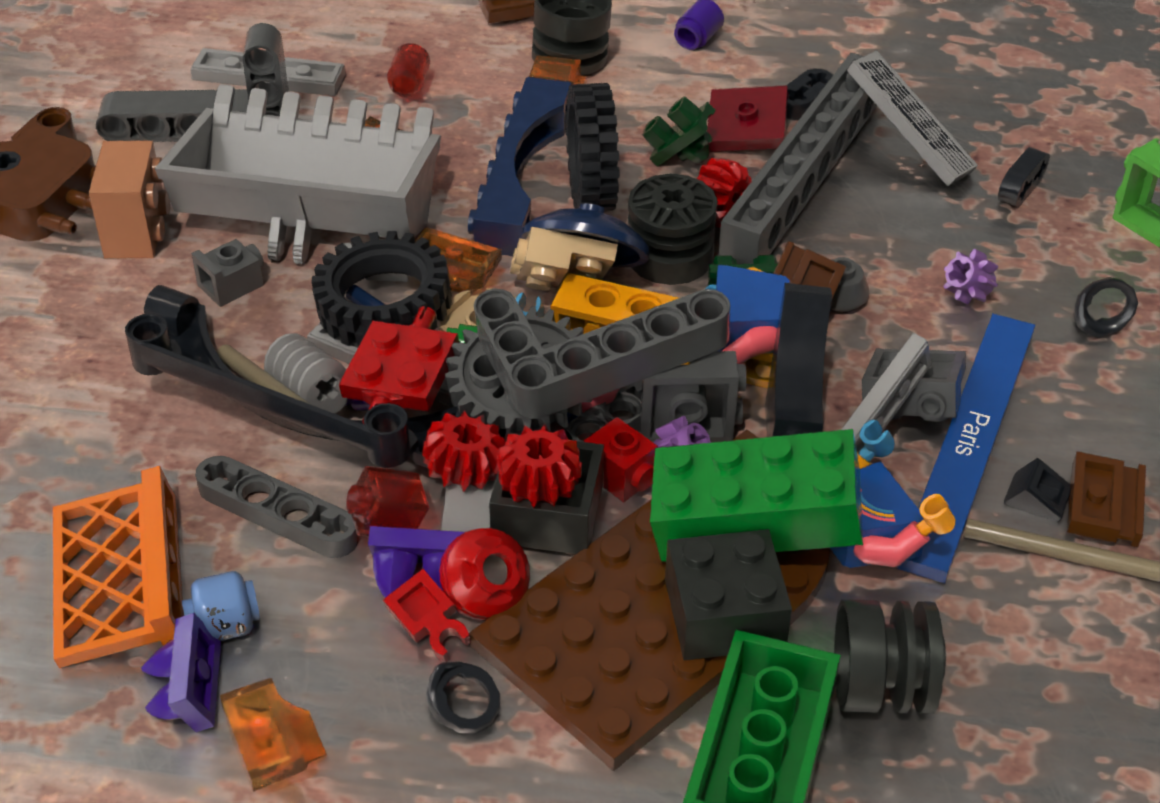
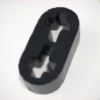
[786,68,833,120]
[998,147,1050,207]

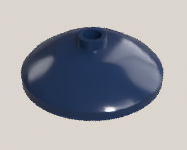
[521,203,650,268]

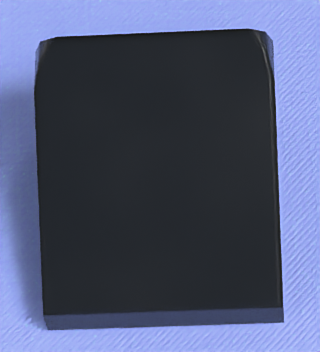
[1004,458,1071,522]

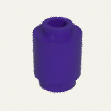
[674,0,724,50]

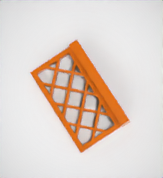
[53,466,184,668]

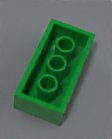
[650,429,863,562]
[683,630,841,803]

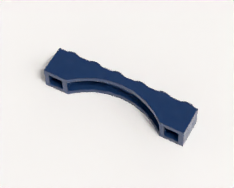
[468,77,571,256]

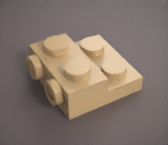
[510,227,618,291]

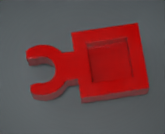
[383,569,471,662]

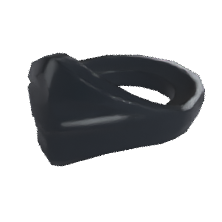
[1074,277,1138,338]
[426,662,500,734]

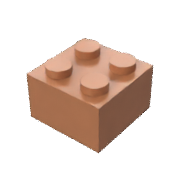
[89,141,171,259]

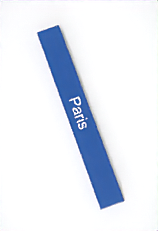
[897,313,1035,584]

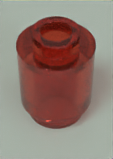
[387,43,431,97]

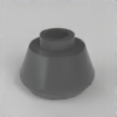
[830,257,869,313]

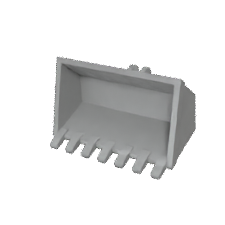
[155,84,441,264]

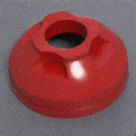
[439,528,530,621]

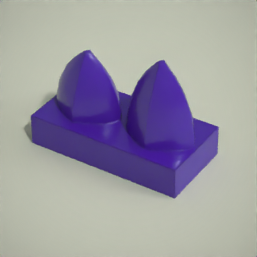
[368,526,465,598]
[141,613,221,732]

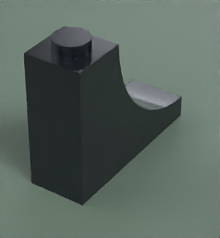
[765,283,832,437]

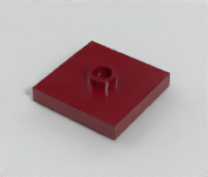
[707,86,788,152]

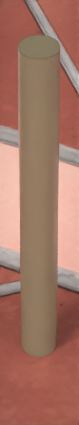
[217,344,310,404]
[964,518,1160,582]

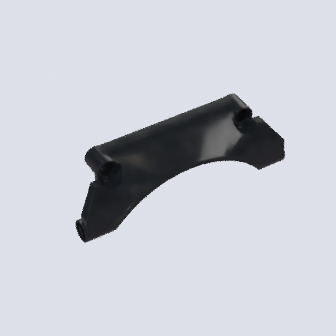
[125,285,506,468]

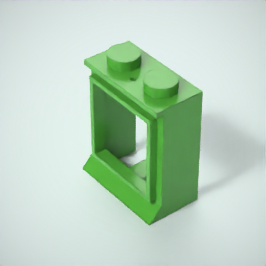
[1112,138,1160,248]

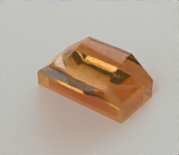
[415,227,502,293]
[219,678,327,792]

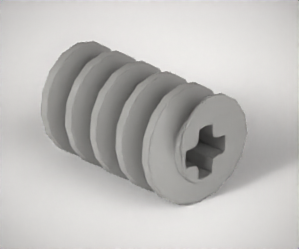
[264,333,348,414]

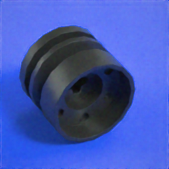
[532,0,612,76]
[628,174,718,285]
[834,599,946,714]

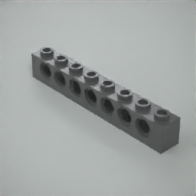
[718,52,877,264]

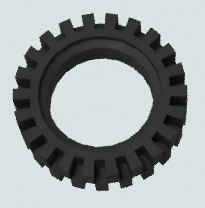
[566,83,620,211]
[311,231,452,347]

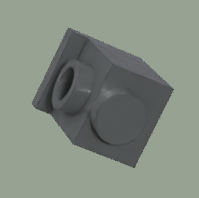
[191,239,264,307]

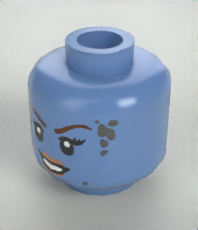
[182,571,260,641]

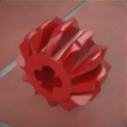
[696,158,752,228]
[422,410,505,492]
[497,424,582,509]

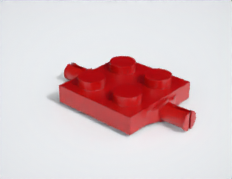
[338,306,459,424]

